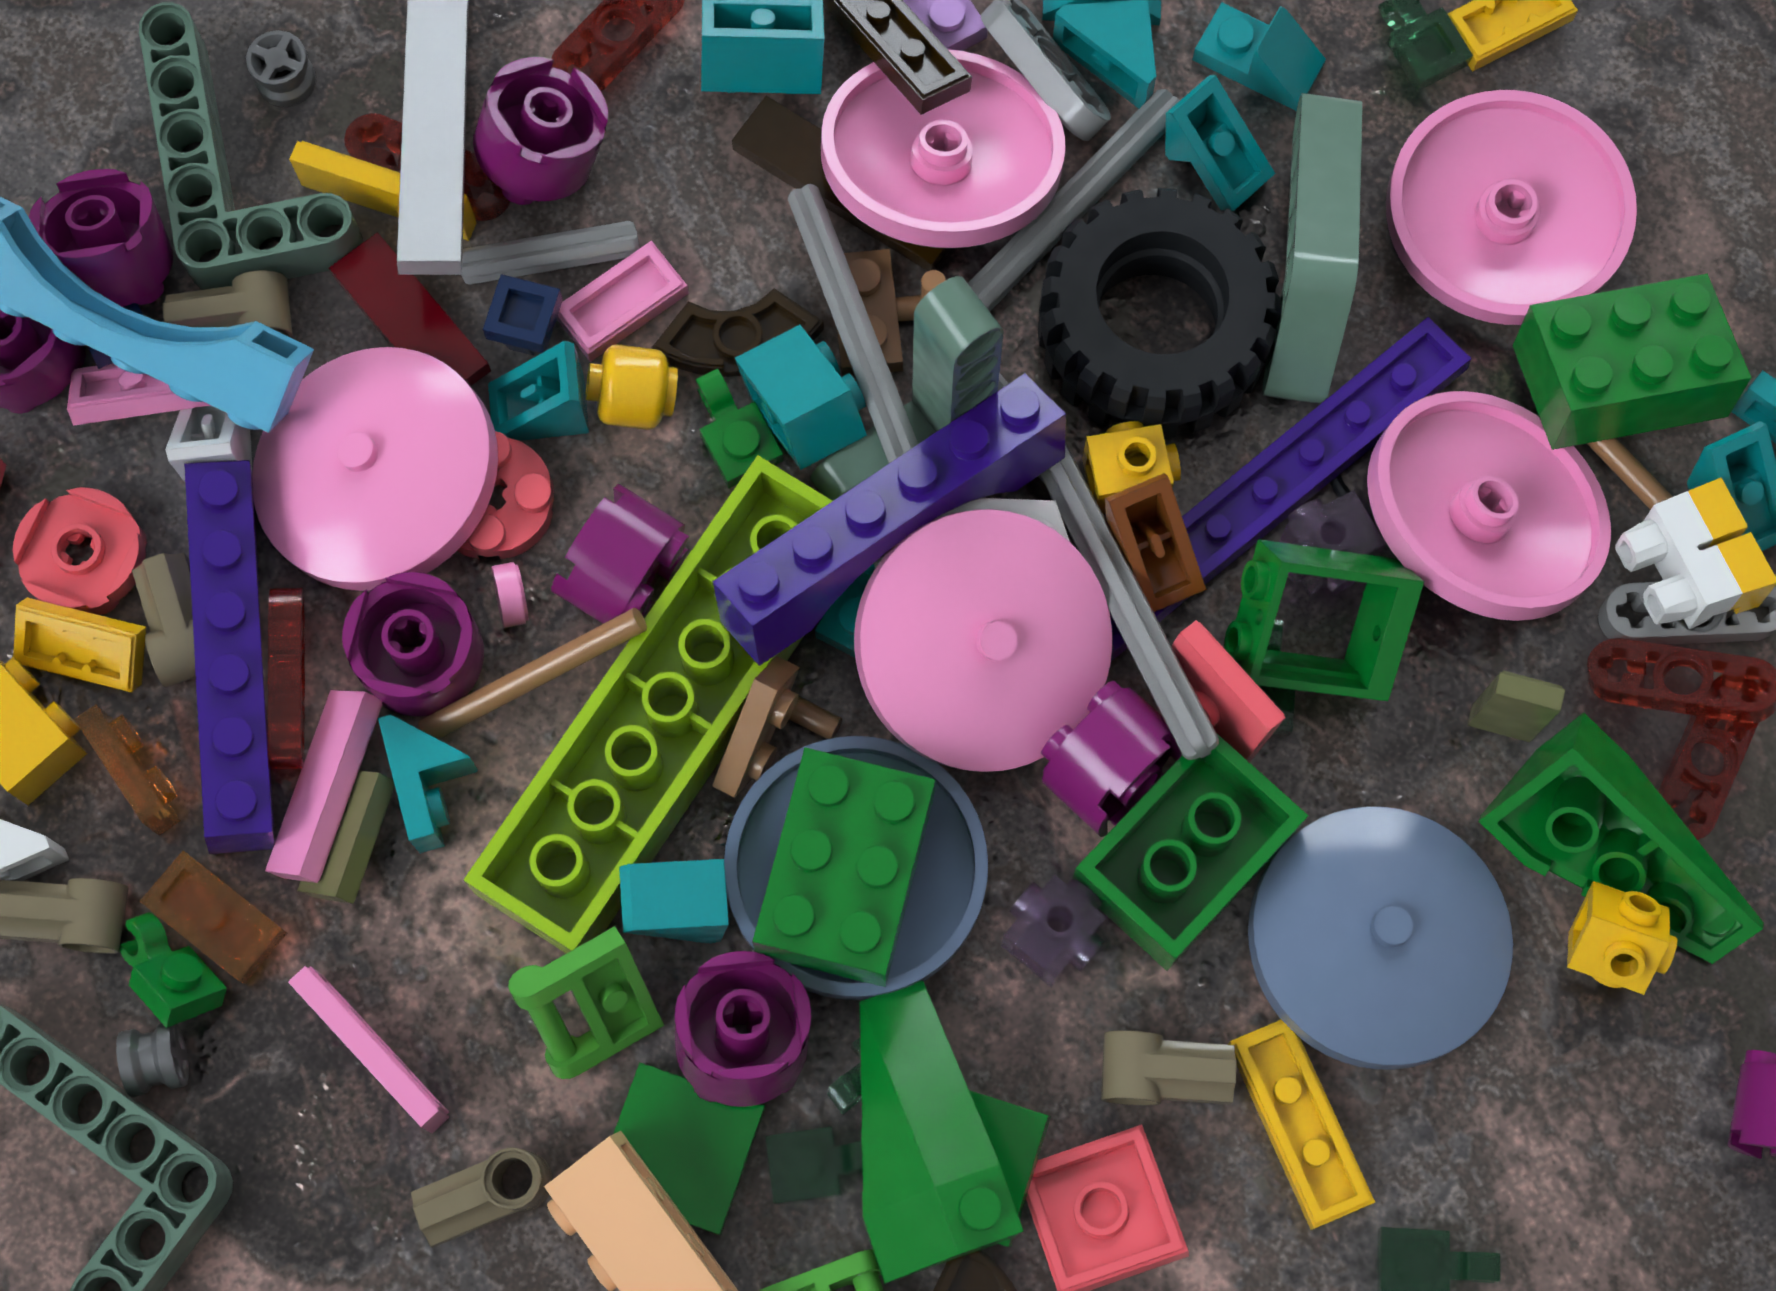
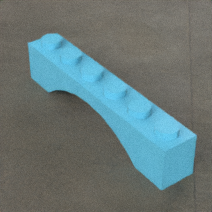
[0,197,314,433]

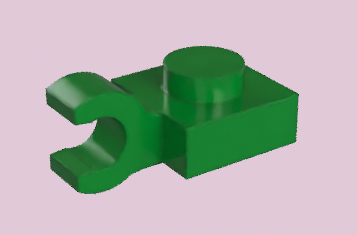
[695,368,784,489]
[119,912,227,1028]

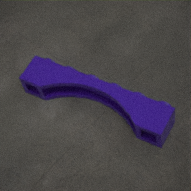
[713,373,1066,666]
[184,460,275,854]

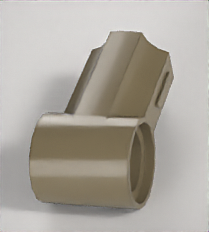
[162,270,293,339]
[132,552,196,688]
[0,878,129,954]
[1101,1031,1236,1105]
[411,1147,553,1248]

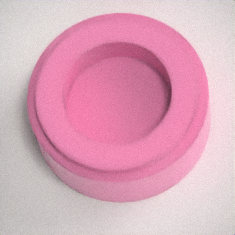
[491,562,529,628]

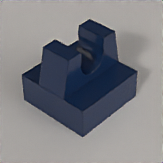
[483,274,563,355]

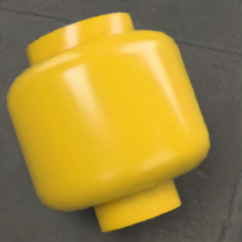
[585,344,678,430]

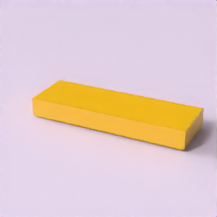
[289,141,477,241]
[1227,1020,1375,1230]

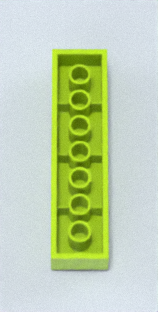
[463,455,832,954]

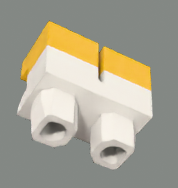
[1615,478,1776,629]

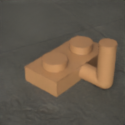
[837,249,946,376]
[712,656,843,798]

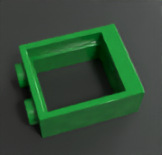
[1224,539,1425,701]

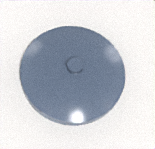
[724,736,988,1000]
[1248,806,1513,1070]

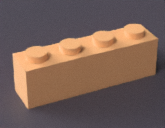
[544,1131,738,1291]

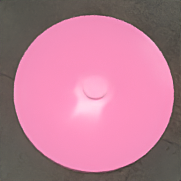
[821,49,1066,248]
[1386,90,1637,325]
[252,347,498,591]
[1367,391,1611,621]
[854,509,1112,772]

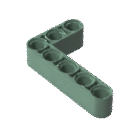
[139,2,363,290]
[1262,93,1362,404]
[810,276,1004,501]
[0,1004,233,1291]

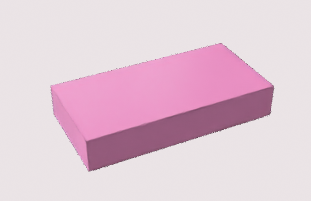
[557,241,689,362]

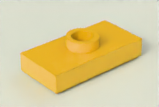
[1441,0,1578,72]
[13,597,146,692]

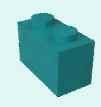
[701,0,825,94]
[735,325,867,470]

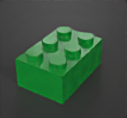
[1512,273,1752,450]
[1071,733,1309,971]
[752,747,935,987]

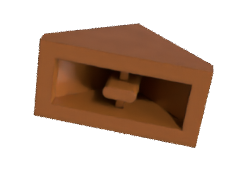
[1105,473,1207,612]

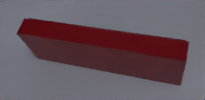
[329,232,491,387]

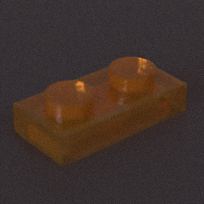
[74,704,181,835]
[139,850,287,985]

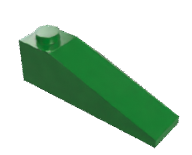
[1478,712,1764,964]
[859,980,1024,1284]

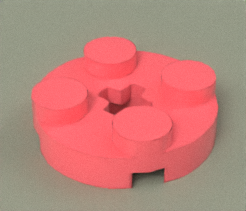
[457,431,554,559]
[12,487,147,615]

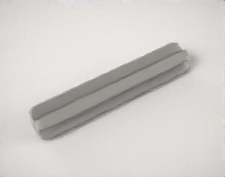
[461,221,640,285]

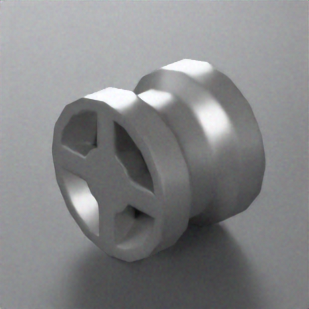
[246,30,316,107]
[116,1023,189,1098]

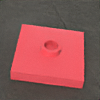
[1171,620,1285,763]
[1026,1124,1189,1291]

